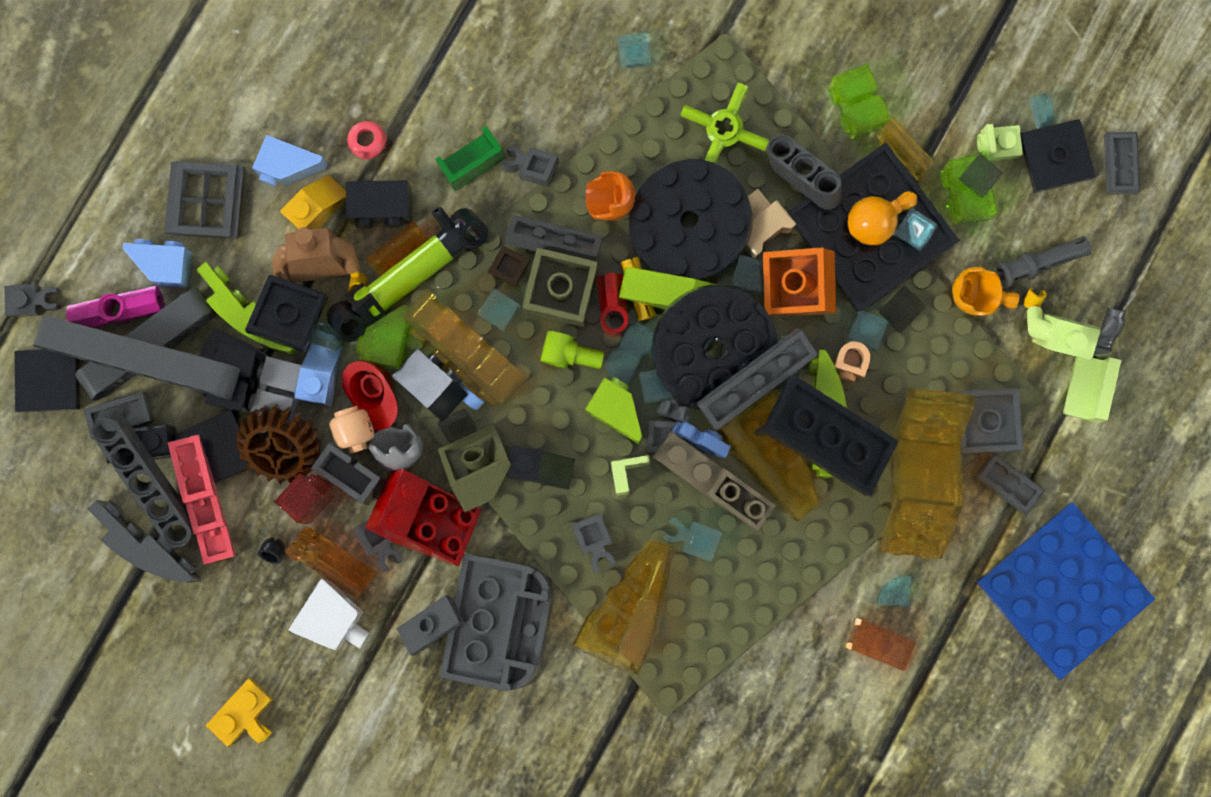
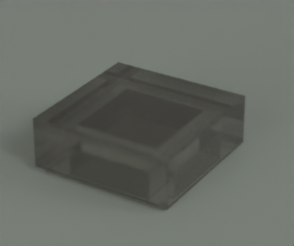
[958,154,1004,198]

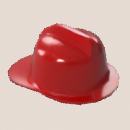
[341,361,398,430]

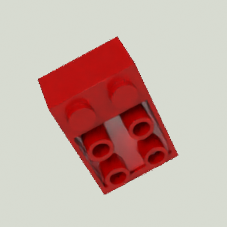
[365,469,482,566]

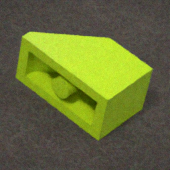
[585,377,642,444]

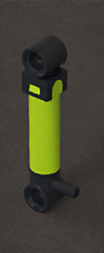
[327,207,488,343]

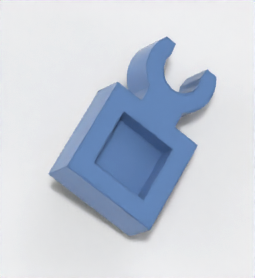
[672,422,731,458]

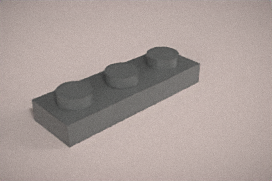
[505,215,603,261]

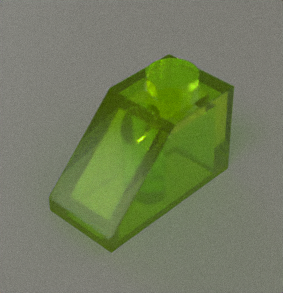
[356,305,413,370]

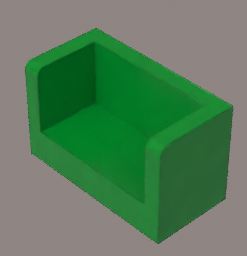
[435,125,505,192]

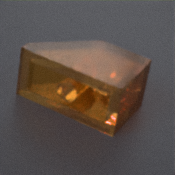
[845,619,916,671]

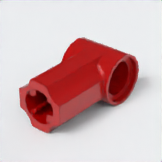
[596,273,629,338]

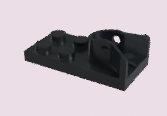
[754,375,899,496]

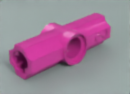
[66,286,165,328]

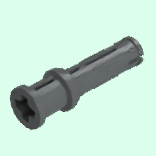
[996,236,1092,289]

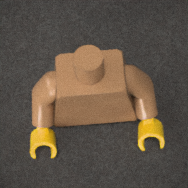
[272,227,368,292]

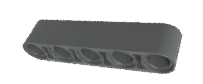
[75,288,216,401]
[91,408,192,547]

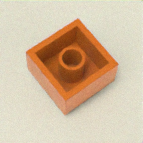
[763,248,836,317]

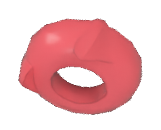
[347,121,387,160]

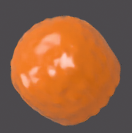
[586,171,636,221]

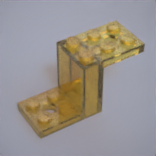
[880,388,975,559]

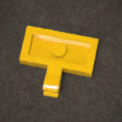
[205,678,274,747]

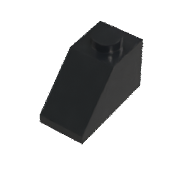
[506,445,575,490]

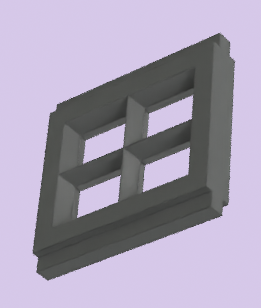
[164,161,245,239]

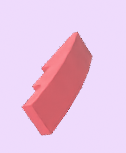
[168,435,236,565]

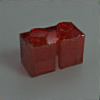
[274,473,334,525]

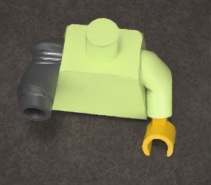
[1023,287,1126,360]

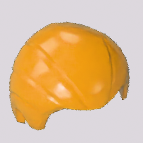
[848,191,917,245]
[952,267,1020,316]

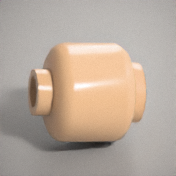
[329,406,375,454]

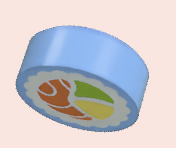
[459,382,485,410]

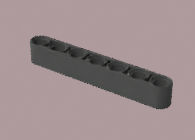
[33,315,241,400]

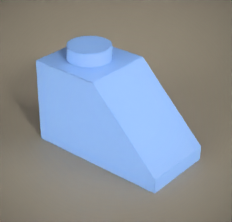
[252,135,328,187]
[294,342,343,407]

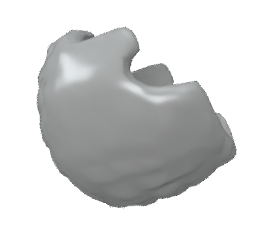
[368,424,423,472]

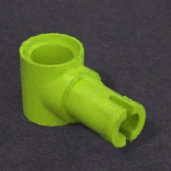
[540,331,605,369]

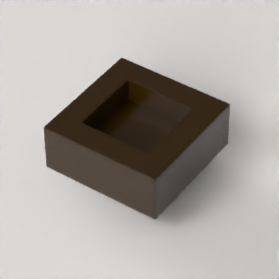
[488,245,530,288]

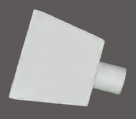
[289,579,371,650]

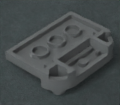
[440,553,554,691]

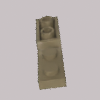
[652,432,776,531]

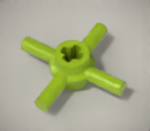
[680,83,770,164]

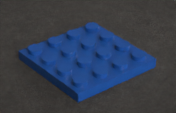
[976,502,1155,680]

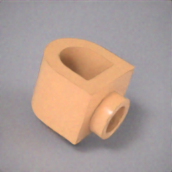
[834,341,870,383]

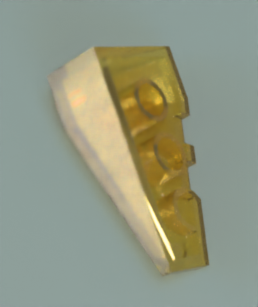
[717,387,820,522]
[573,540,675,674]

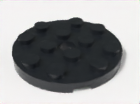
[629,159,753,281]
[652,285,777,411]

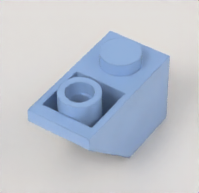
[123,239,193,288]

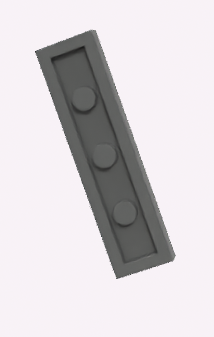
[696,328,818,431]

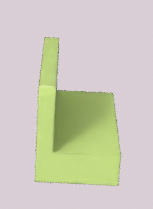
[1063,357,1122,423]
[611,455,650,496]

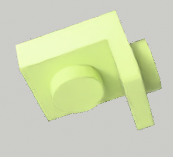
[977,124,1023,161]

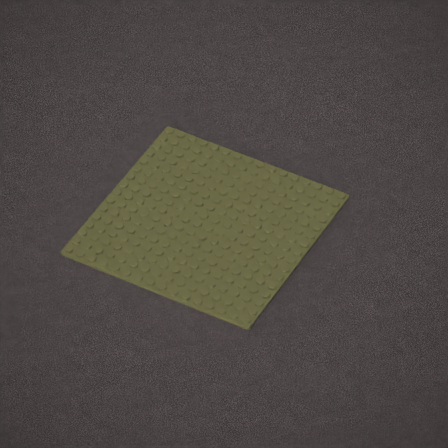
[356,34,1042,716]

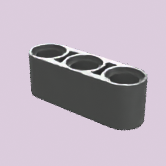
[767,135,843,210]

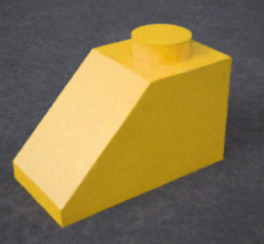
[280,174,346,230]

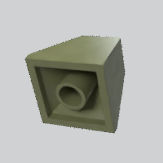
[438,423,511,512]

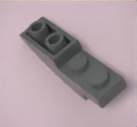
[88,500,200,583]

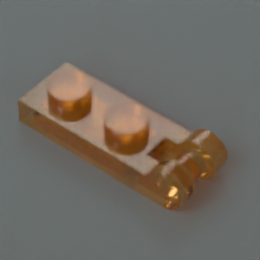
[285,527,377,599]

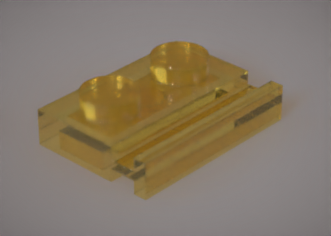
[877,117,935,181]

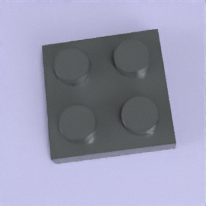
[954,388,1024,455]

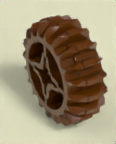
[236,404,322,485]

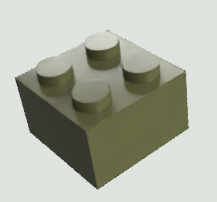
[522,248,599,328]

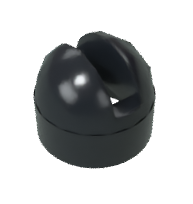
[258,537,285,564]

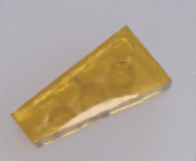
[402,289,526,406]

